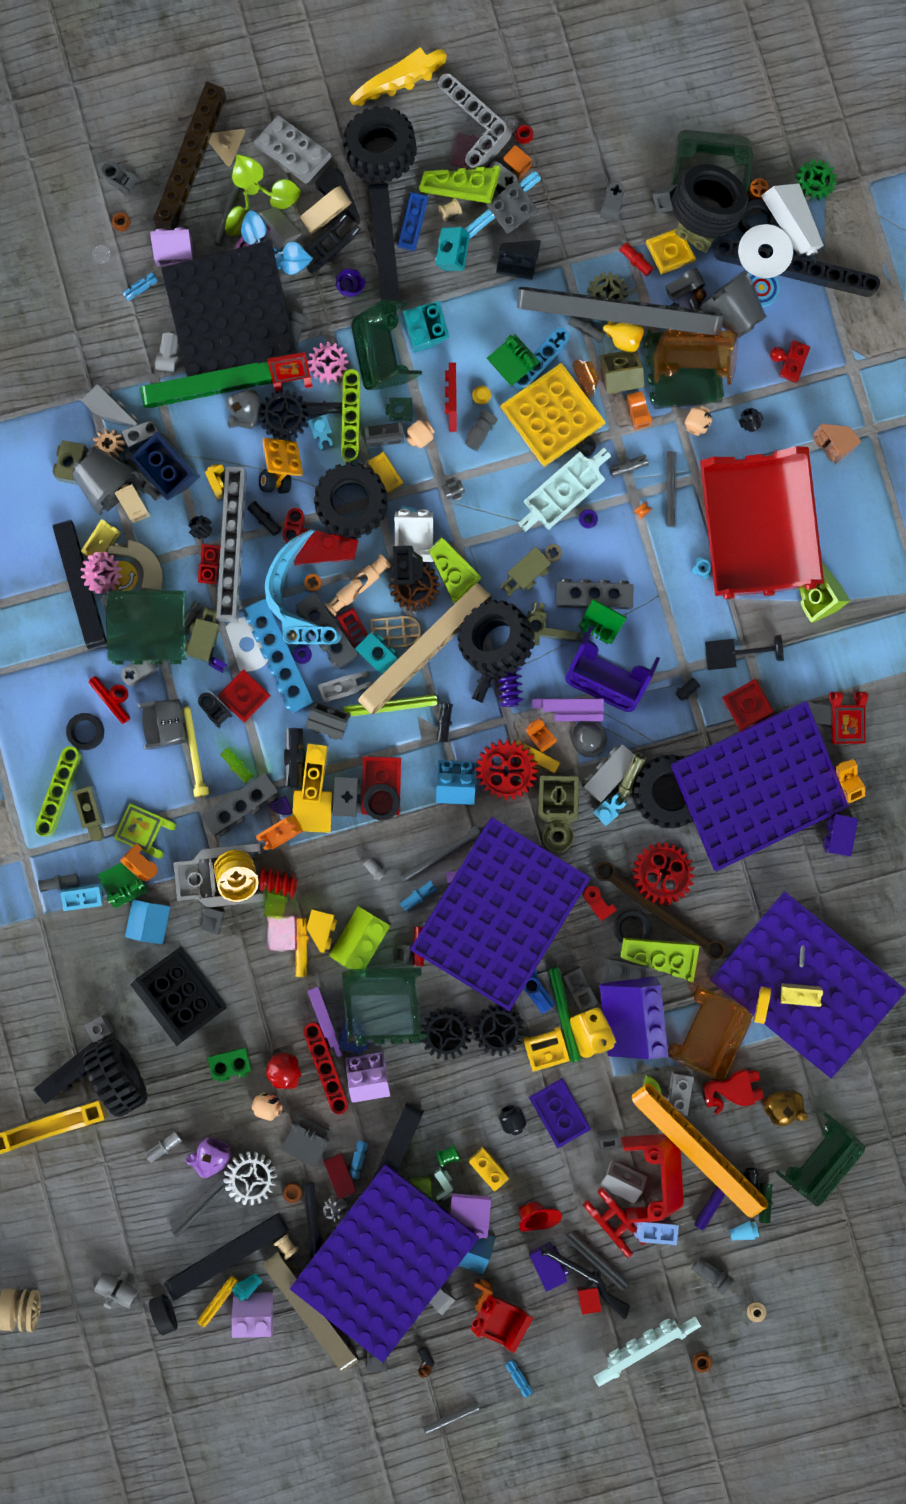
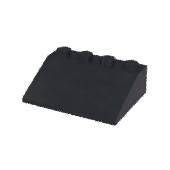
[130,947,227,1046]

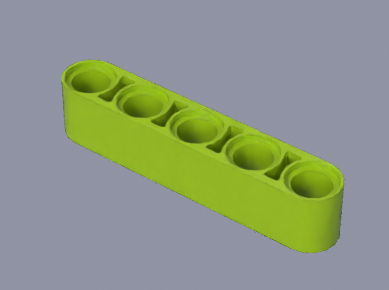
[341,369,361,465]
[35,746,82,837]

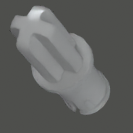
[145,1131,182,1163]

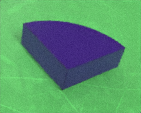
[268,796,293,815]

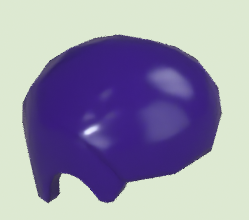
[336,268,366,298]

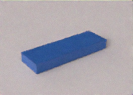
[397,192,429,252]

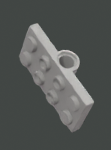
[253,115,332,184]

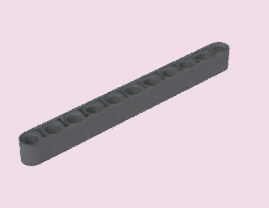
[517,287,724,335]

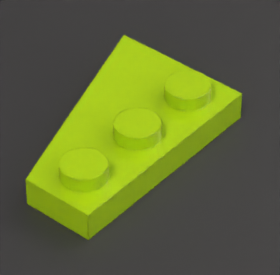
[428,537,482,604]

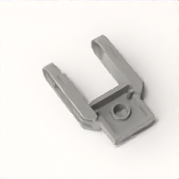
[174,844,266,907]

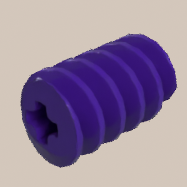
[498,667,524,707]

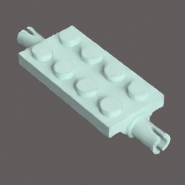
[518,448,611,532]
[593,1316,701,1387]

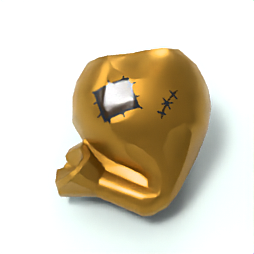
[762,1091,809,1126]

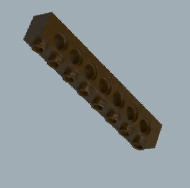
[153,82,226,230]

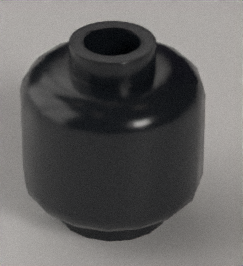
[498,1105,527,1135]

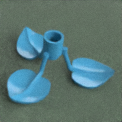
[241,210,313,275]

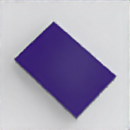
[529,1078,591,1149]

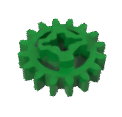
[795,159,837,201]

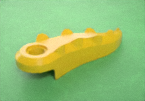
[349,47,447,106]

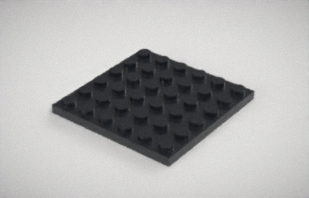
[161,240,298,377]

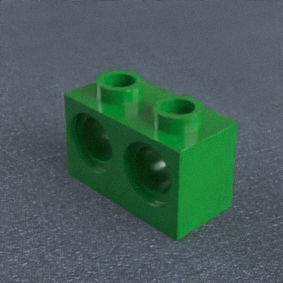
[207,1046,253,1082]

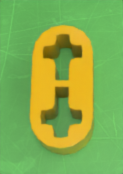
[754,986,771,1024]

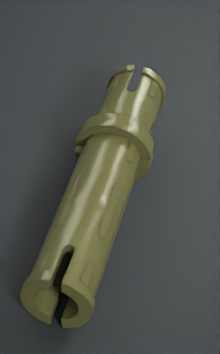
[617,752,646,803]

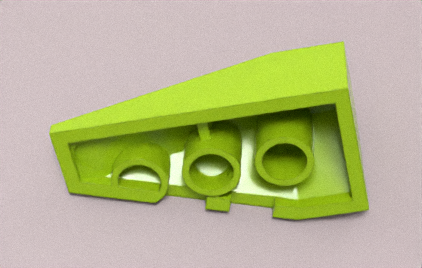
[797,562,850,623]

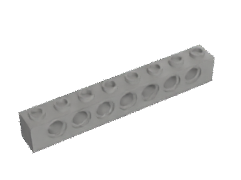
[216,466,247,622]

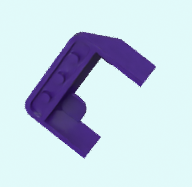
[565,625,660,712]

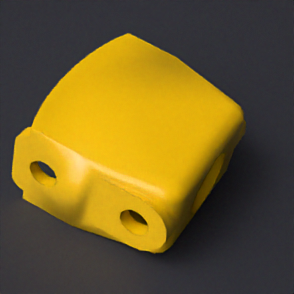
[570,1007,616,1058]

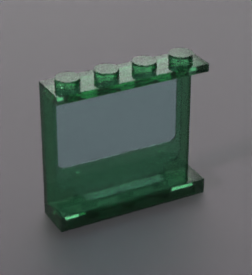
[342,968,428,1046]

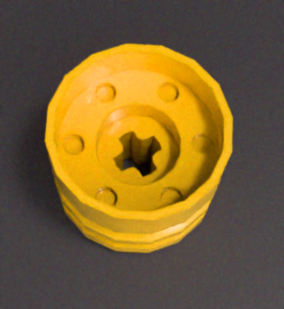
[214,850,258,902]

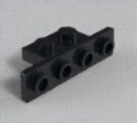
[34,1042,98,1104]

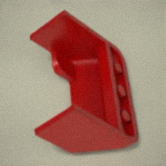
[621,1134,684,1223]

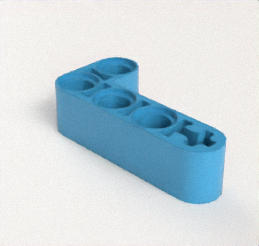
[513,328,569,391]

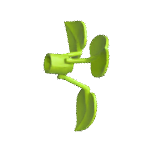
[225,154,301,236]

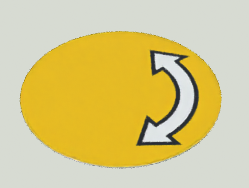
[112,561,138,593]

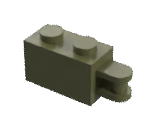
[499,546,551,597]
[184,606,221,663]
[72,786,105,841]

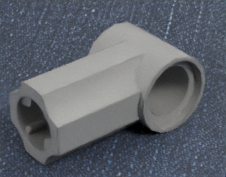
[155,333,179,373]

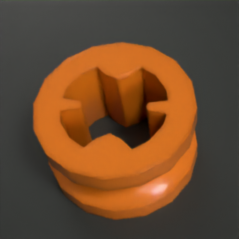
[633,501,653,520]
[304,574,321,592]

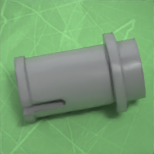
[362,857,387,882]

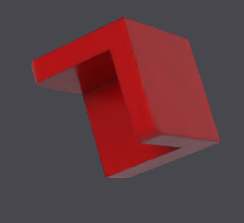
[577,1287,601,1315]

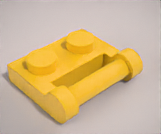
[523,1027,570,1072]

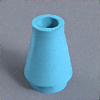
[729,1220,760,1241]

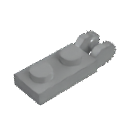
[317,671,373,704]

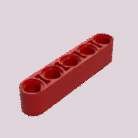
[304,1022,349,1115]

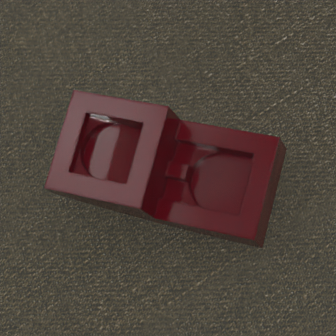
[324,1153,357,1199]

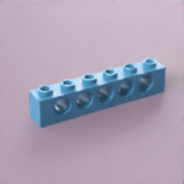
[244,598,314,714]

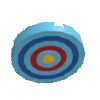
[748,273,780,307]

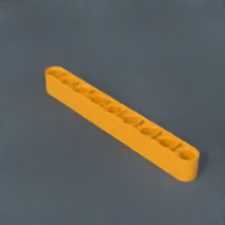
[632,1083,768,1218]

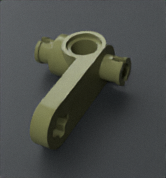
[527,602,583,646]

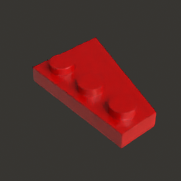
[445,362,457,432]

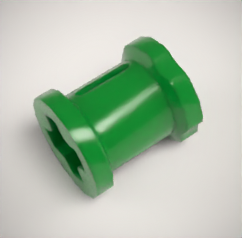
[436,1144,460,1168]

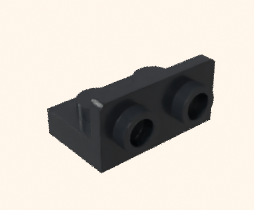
[496,244,538,280]

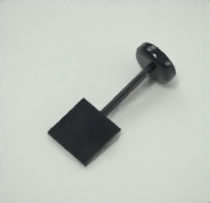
[705,635,784,670]

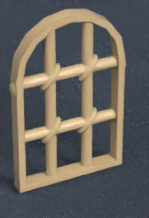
[370,616,421,650]

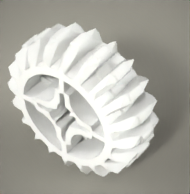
[223,1151,277,1205]

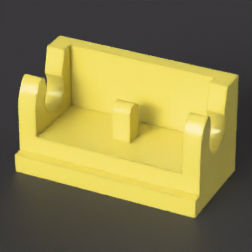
[81,519,121,556]
[780,983,823,1007]

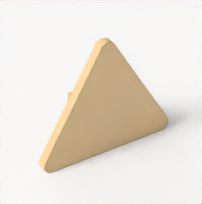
[209,129,245,167]

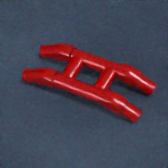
[583,1188,646,1258]

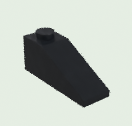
[315,166,360,225]

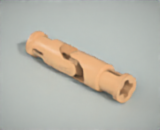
[324,554,392,617]

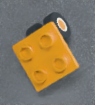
[259,438,303,494]

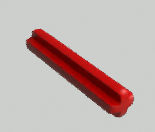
[88,676,130,724]

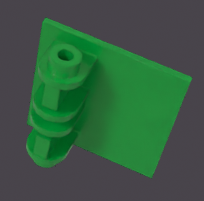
[486,334,540,387]
[578,599,627,645]
[97,862,149,909]

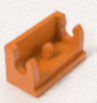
[256,815,303,850]

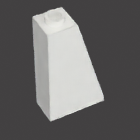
[761,184,824,257]

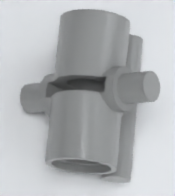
[94,1271,138,1309]

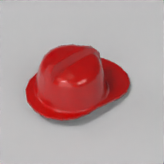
[518,1202,562,1231]

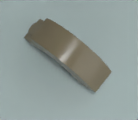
[108,540,165,592]

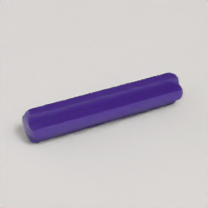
[694,1186,726,1230]

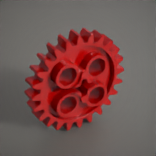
[475,738,538,801]
[632,842,695,905]

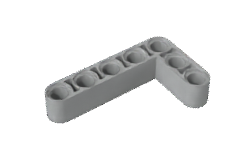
[438,74,512,169]

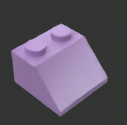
[232,1291,274,1338]

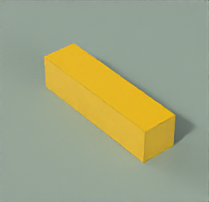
[516,740,560,774]

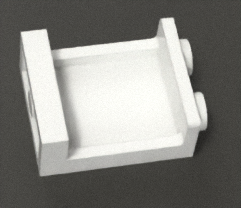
[394,509,433,562]

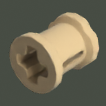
[438,198,462,222]
[273,1233,299,1260]

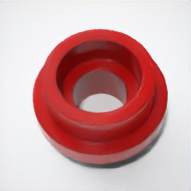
[515,125,533,144]
[109,685,128,703]

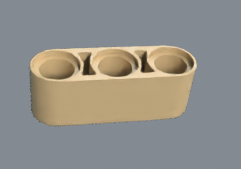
[300,186,351,234]

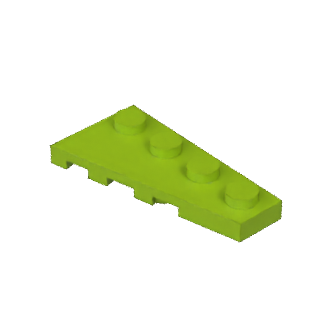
[621,938,700,983]

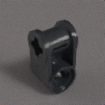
[198,692,233,728]

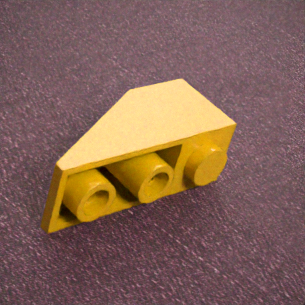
[301,744,328,804]

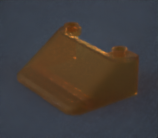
[668,985,753,1080]

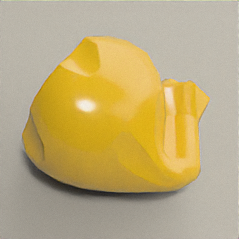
[603,321,644,352]

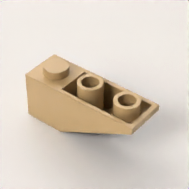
[114,484,151,523]

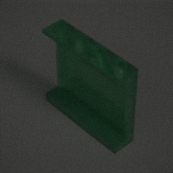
[643,330,724,409]
[106,591,187,665]

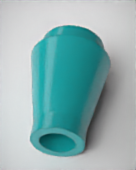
[232,1273,262,1302]

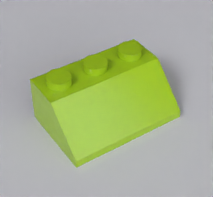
[329,906,391,976]

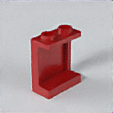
[470,1294,533,1353]

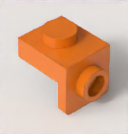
[525,718,557,753]
[474,1279,493,1312]

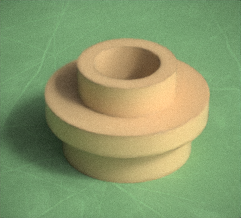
[746,1302,766,1322]

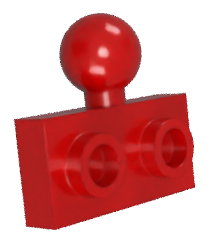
[770,340,811,383]

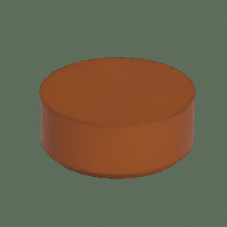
[283,1182,303,1203]

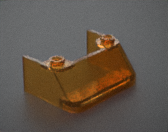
[653,330,738,385]

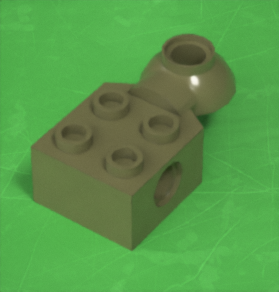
[539,776,580,852]

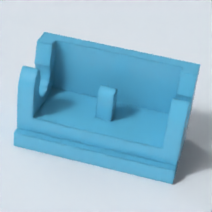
[60,883,104,911]

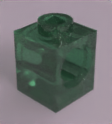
[385,398,412,421]

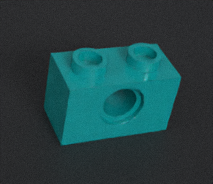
[435,227,470,271]
[354,632,398,675]

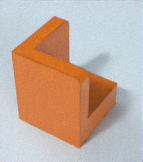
[503,145,532,180]

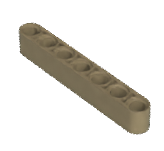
[263,1251,359,1373]

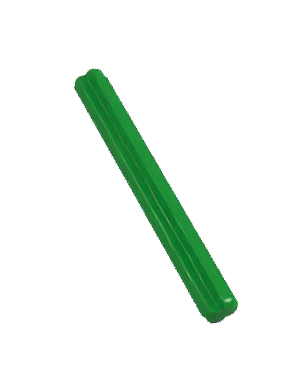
[548,967,581,1062]

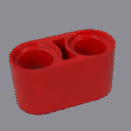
[282,508,305,544]

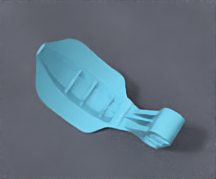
[265,529,342,644]

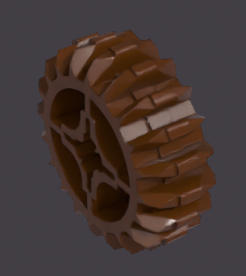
[389,564,440,612]

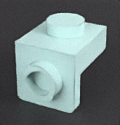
[434,1167,454,1201]

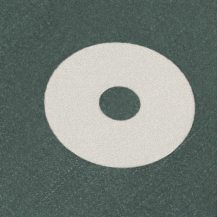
[738,224,793,278]
[225,617,274,672]

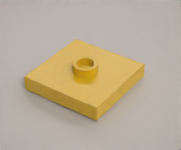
[645,229,696,275]

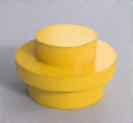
[472,386,491,405]

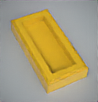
[367,451,404,494]

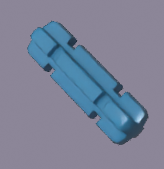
[123,272,158,301]
[349,1141,369,1180]
[505,1359,533,1397]

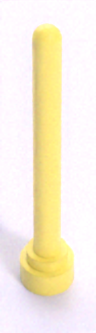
[183,706,209,797]

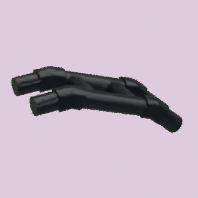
[303,211,361,274]

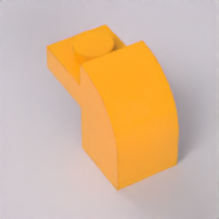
[835,759,865,804]

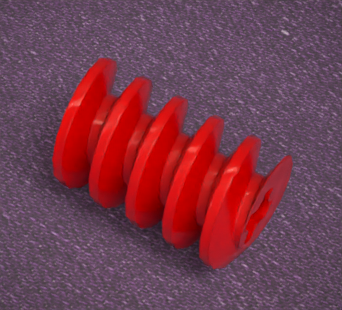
[258,866,298,898]

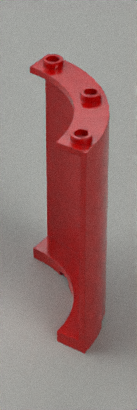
[700,446,824,599]

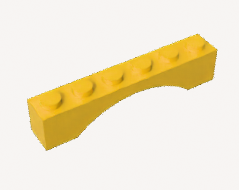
[0,1099,109,1154]

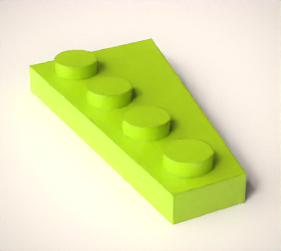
[419,165,501,204]

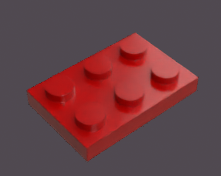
[361,757,402,816]

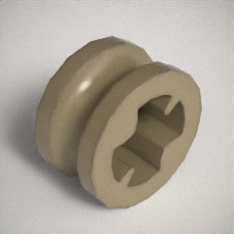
[545,544,562,562]

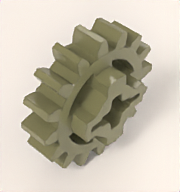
[587,271,628,300]

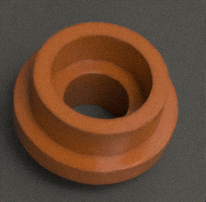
[111,212,131,232]
[692,1352,712,1373]

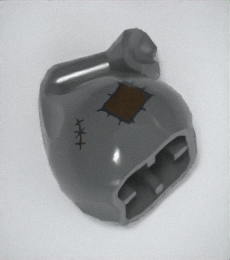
[226,388,260,429]

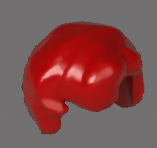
[265,1053,301,1089]

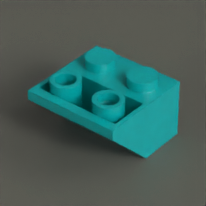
[403,301,450,353]

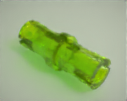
[220,747,254,784]

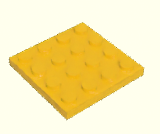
[500,363,606,467]

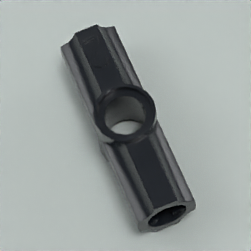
[284,728,305,787]

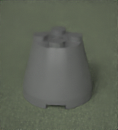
[699,270,767,340]
[72,446,140,515]

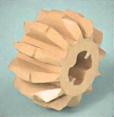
[92,429,125,459]

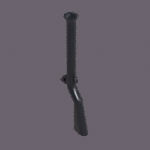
[541,1245,630,1319]

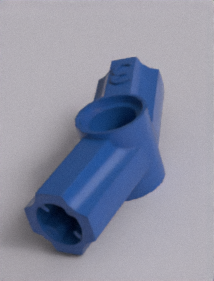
[524,969,555,1014]

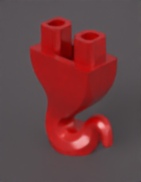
[702,1068,764,1115]

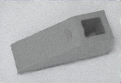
[81,384,139,428]

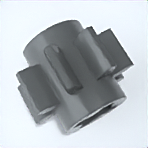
[442,477,465,502]

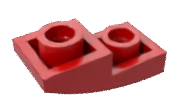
[198,544,221,585]

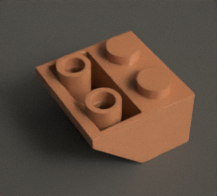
[813,424,861,464]

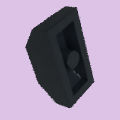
[393,545,423,586]

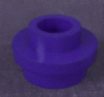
[579,509,598,529]
[293,645,312,664]

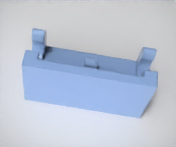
[634,1221,679,1245]

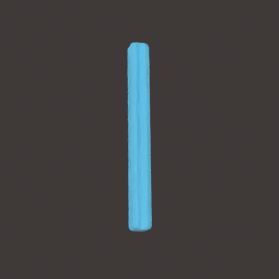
[464,171,541,238]

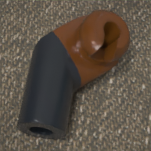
[689,289,707,310]
[418,1346,434,1378]

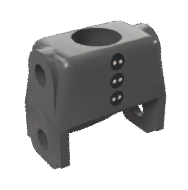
[137,699,187,750]

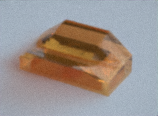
[572,359,599,400]

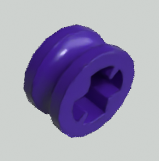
[208,657,227,673]

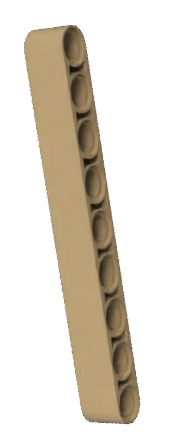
[358,583,492,715]

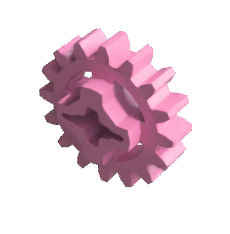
[308,342,349,384]
[81,552,122,594]

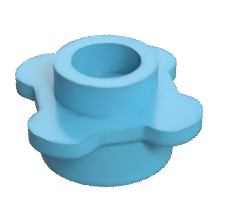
[692,557,712,579]

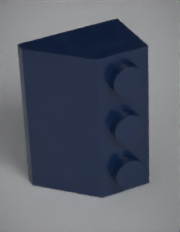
[130,432,201,501]

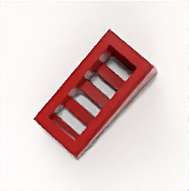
[336,607,368,651]

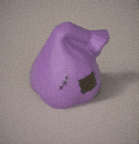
[185,1137,232,1178]

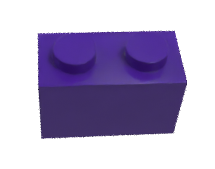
[823,814,858,857]
[529,1242,569,1292]

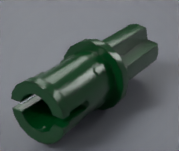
[759,1183,774,1223]

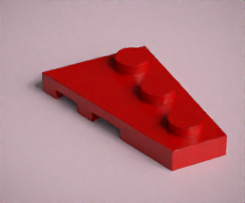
[294,528,359,566]

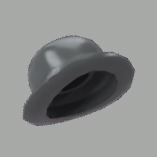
[572,721,607,757]

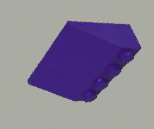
[599,976,669,1059]

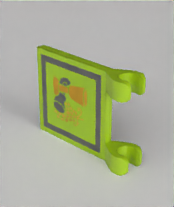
[114,803,177,859]

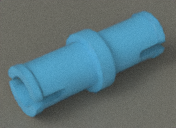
[400,880,437,913]

